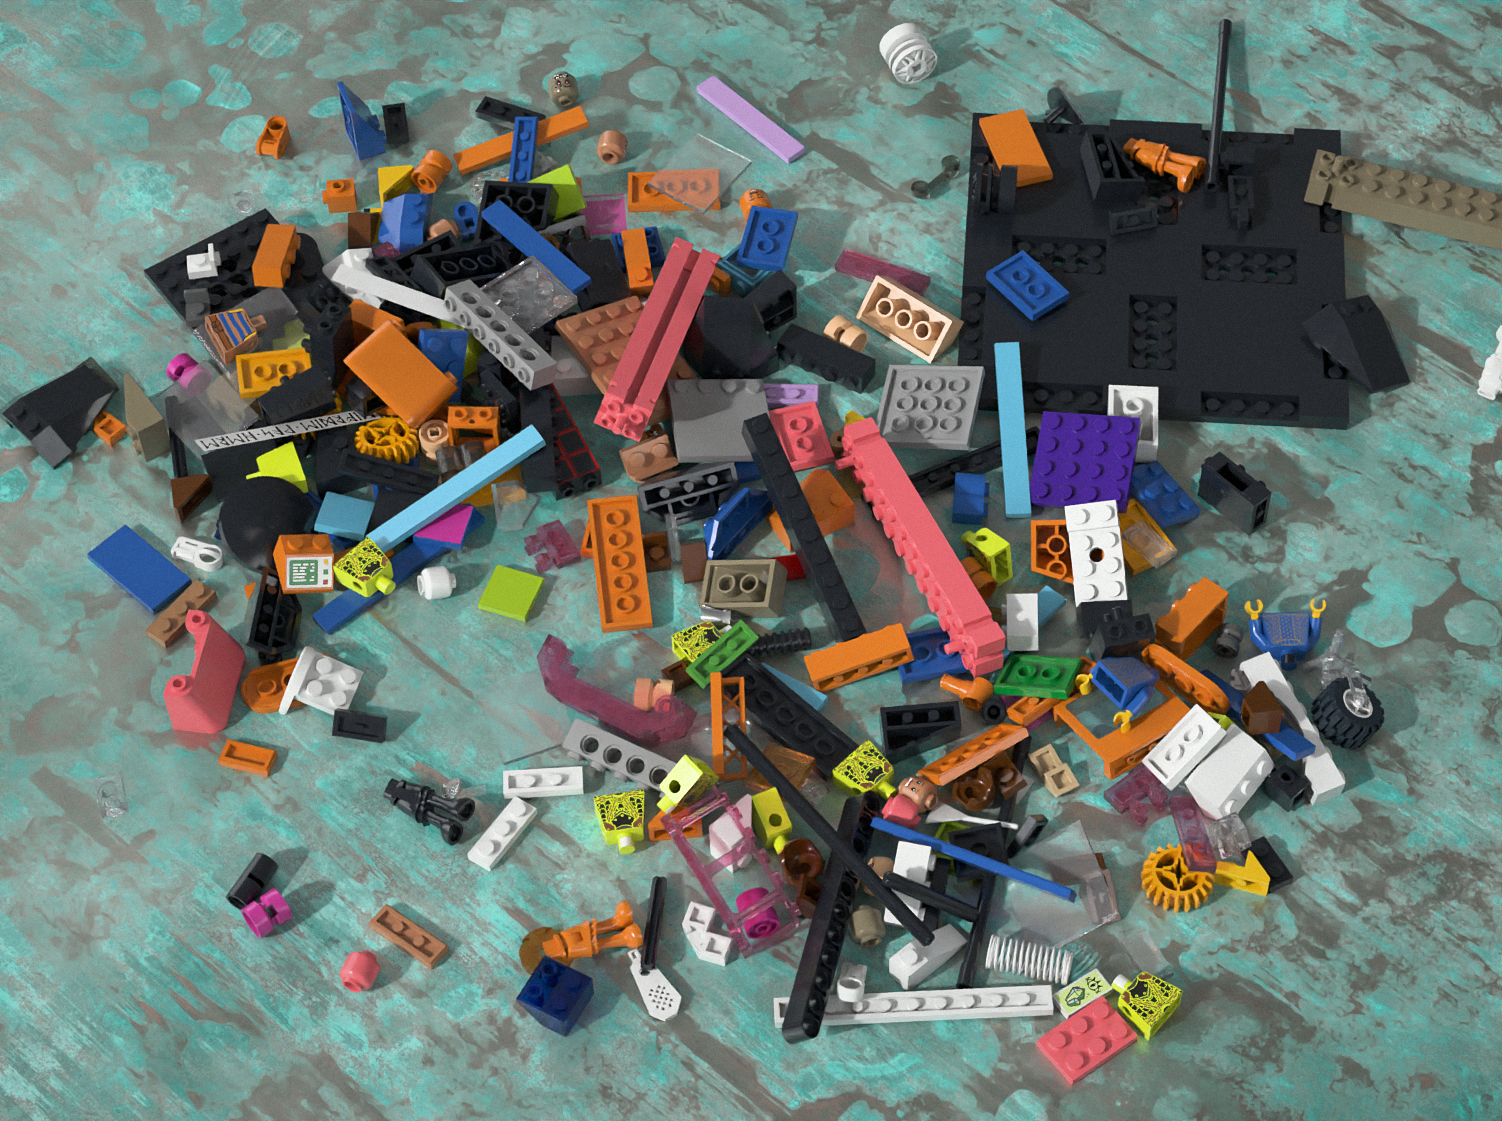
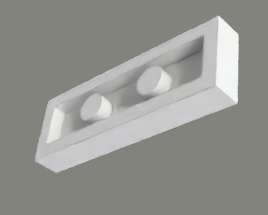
[503,766,584,799]
[468,796,537,871]

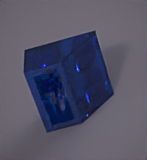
[516,955,594,1037]

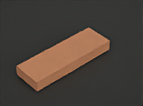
[369,904,449,970]

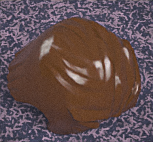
[952,766,996,812]
[781,838,826,888]

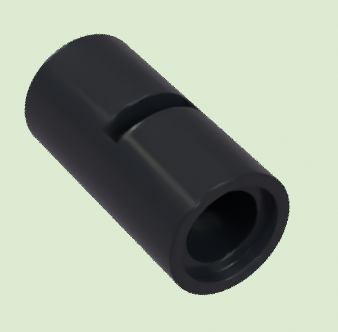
[226,853,278,910]

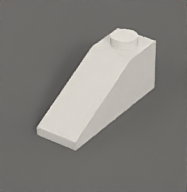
[889,924,968,992]

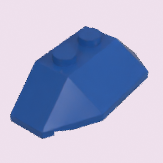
[378,192,433,257]
[703,487,773,560]

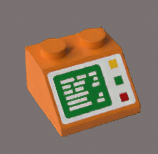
[273,534,334,594]

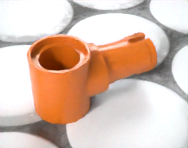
[940,673,994,712]

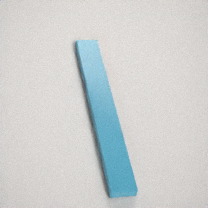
[994,342,1031,518]
[366,425,546,554]

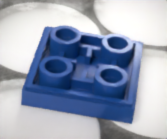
[611,226,666,274]

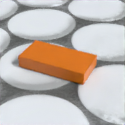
[218,739,278,777]

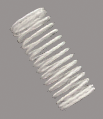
[985,934,1074,986]

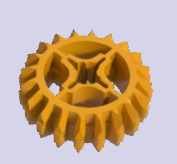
[353,415,420,464]
[1141,842,1215,914]

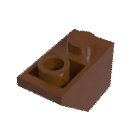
[1240,681,1284,735]

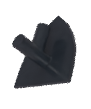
[1043,86,1085,126]

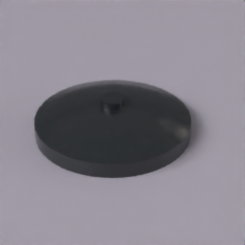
[218,476,318,574]

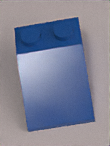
[337,81,387,161]

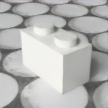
[1002,593,1039,651]

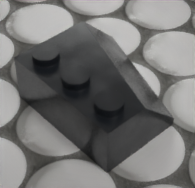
[473,180,559,246]

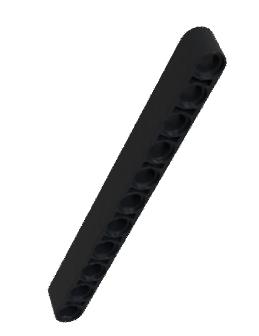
[782,790,880,1044]

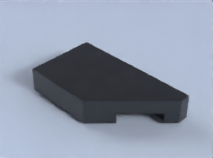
[1006,814,1049,860]

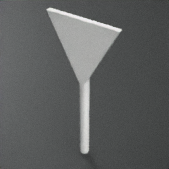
[926,800,1019,829]

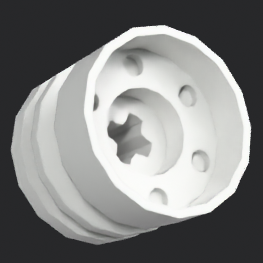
[880,23,937,84]

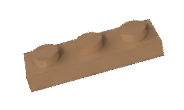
[146,579,217,648]

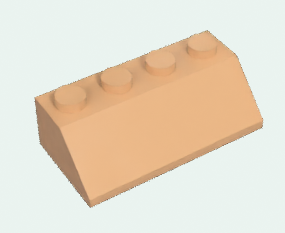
[856,275,964,363]

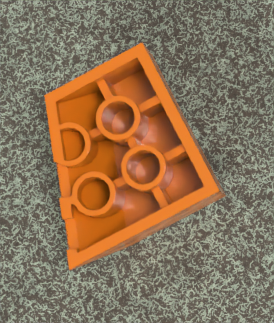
[765,469,855,554]
[1031,520,1104,584]

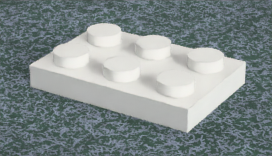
[1142,704,1227,791]

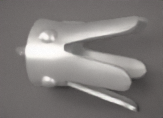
[701,605,738,630]

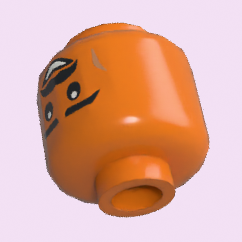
[739,189,772,221]

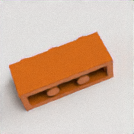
[252,224,301,288]

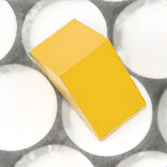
[378,165,414,208]

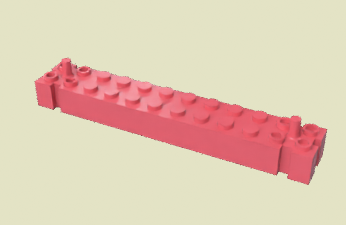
[835,417,1006,678]

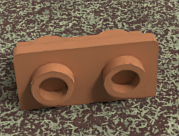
[619,432,679,483]

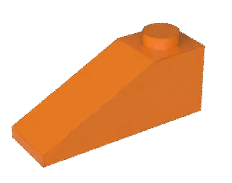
[621,228,654,297]

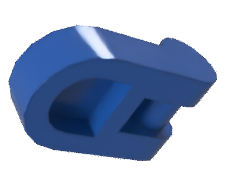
[454,202,479,241]

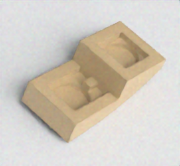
[1027,744,1079,798]

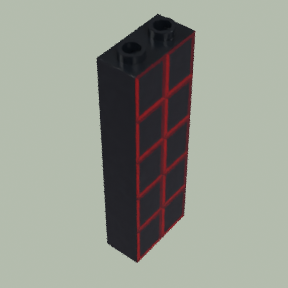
[504,376,602,501]

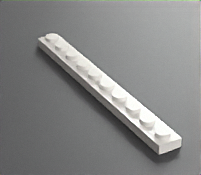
[773,985,1054,1028]

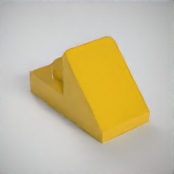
[1214,850,1270,896]

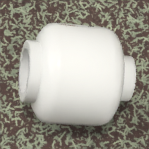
[417,566,456,600]

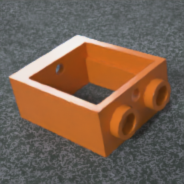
[349,298,408,348]
[447,407,503,463]

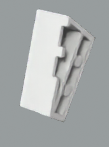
[883,841,936,928]

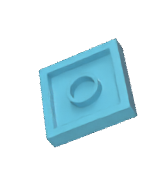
[314,492,375,542]

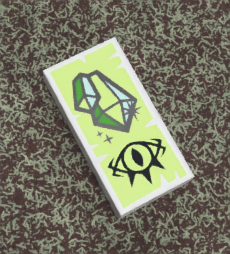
[1052,968,1113,1019]

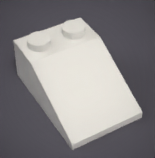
[551,336,602,396]
[1107,385,1158,463]

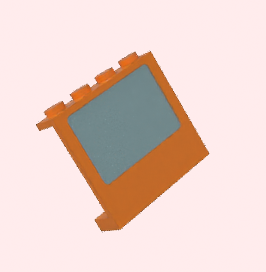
[1053,660,1191,780]

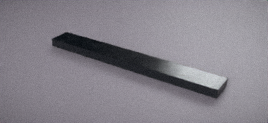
[861,426,1040,517]

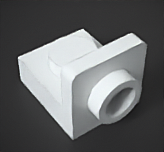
[187,243,221,279]

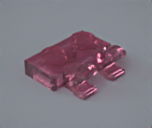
[524,519,581,574]
[1103,764,1168,826]

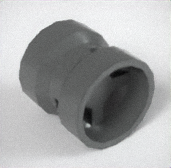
[1213,623,1244,659]

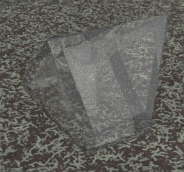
[491,480,542,533]

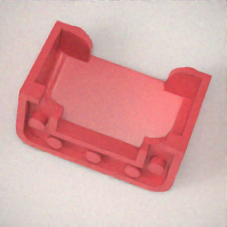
[163,610,246,734]

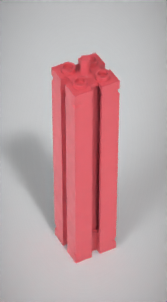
[594,237,720,442]

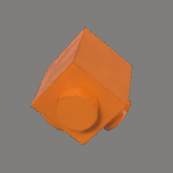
[322,178,357,213]

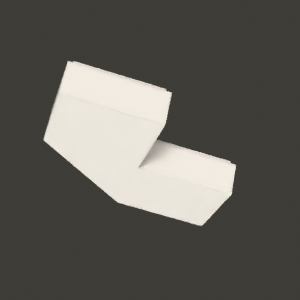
[682,901,734,966]

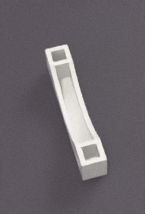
[1237,652,1346,805]

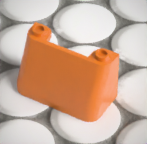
[343,319,460,430]

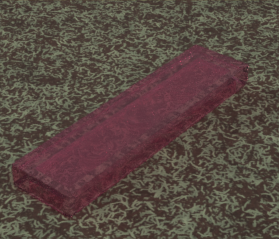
[835,249,931,297]
[1168,795,1217,873]

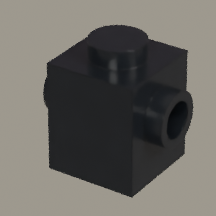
[1264,763,1309,812]

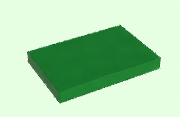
[993,653,1085,700]

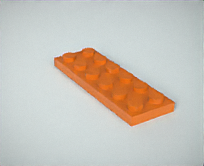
[587,494,653,633]

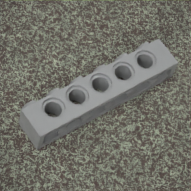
[443,279,558,391]
[562,718,719,815]

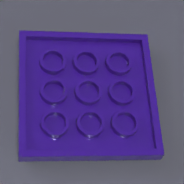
[1030,411,1142,514]

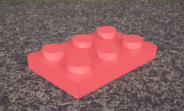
[769,401,834,471]
[1037,996,1138,1086]

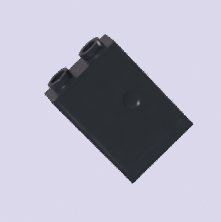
[562,238,632,313]
[301,303,355,389]
[257,364,337,442]
[1198,451,1272,536]
[1089,607,1156,663]

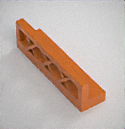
[710,672,748,782]

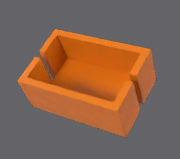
[1154,576,1229,662]

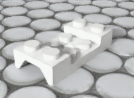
[1065,500,1128,607]

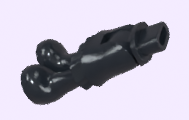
[383,778,475,846]

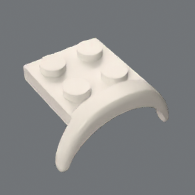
[279,646,364,715]

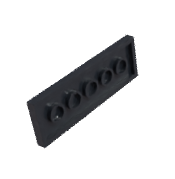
[710,652,859,782]

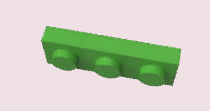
[685,619,759,689]

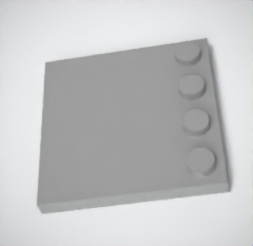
[876,365,985,450]
[666,379,770,463]

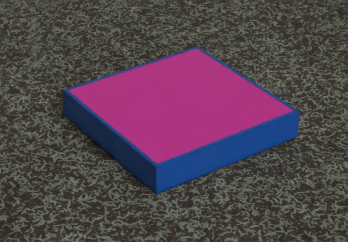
[413,503,475,550]

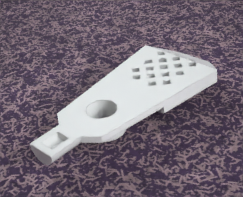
[627,949,682,1022]

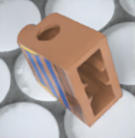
[205,308,267,365]

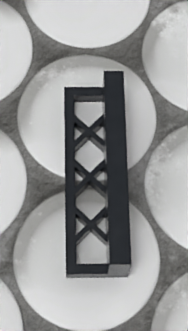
[493,213,591,268]

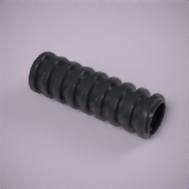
[745,627,812,658]

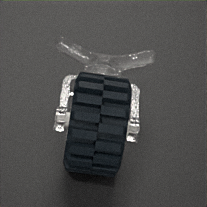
[1301,629,1385,750]

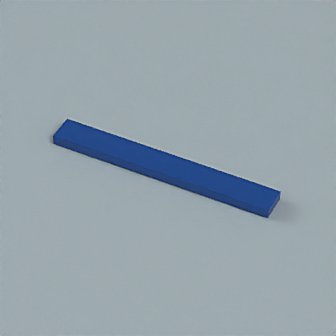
[312,503,485,635]
[870,817,1077,903]

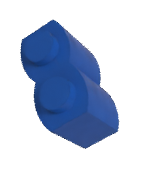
[952,472,990,525]

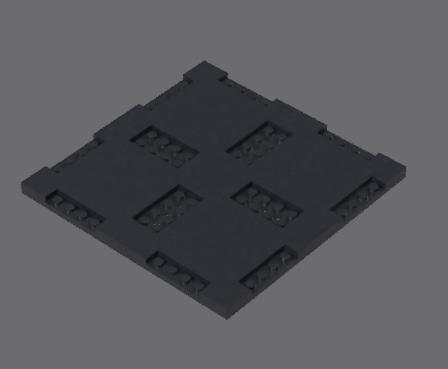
[957,113,1350,430]

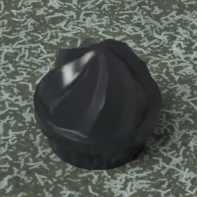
[981,699,1007,725]

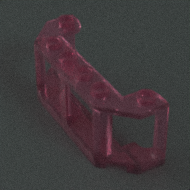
[537,634,697,749]
[659,785,802,959]

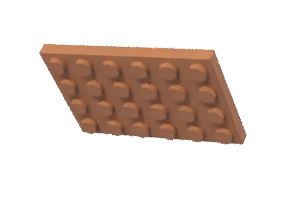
[555,295,698,427]

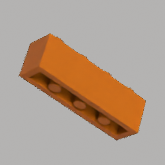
[803,623,914,693]

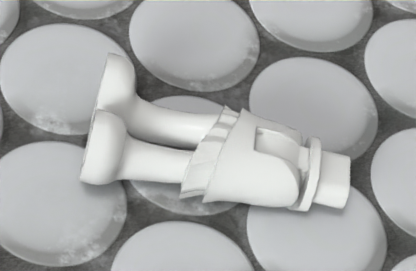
[1477,326,1502,400]

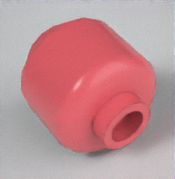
[880,794,922,830]
[339,950,380,993]

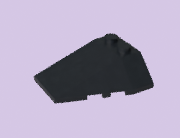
[683,295,779,379]
[1301,295,1410,394]
[0,364,115,470]

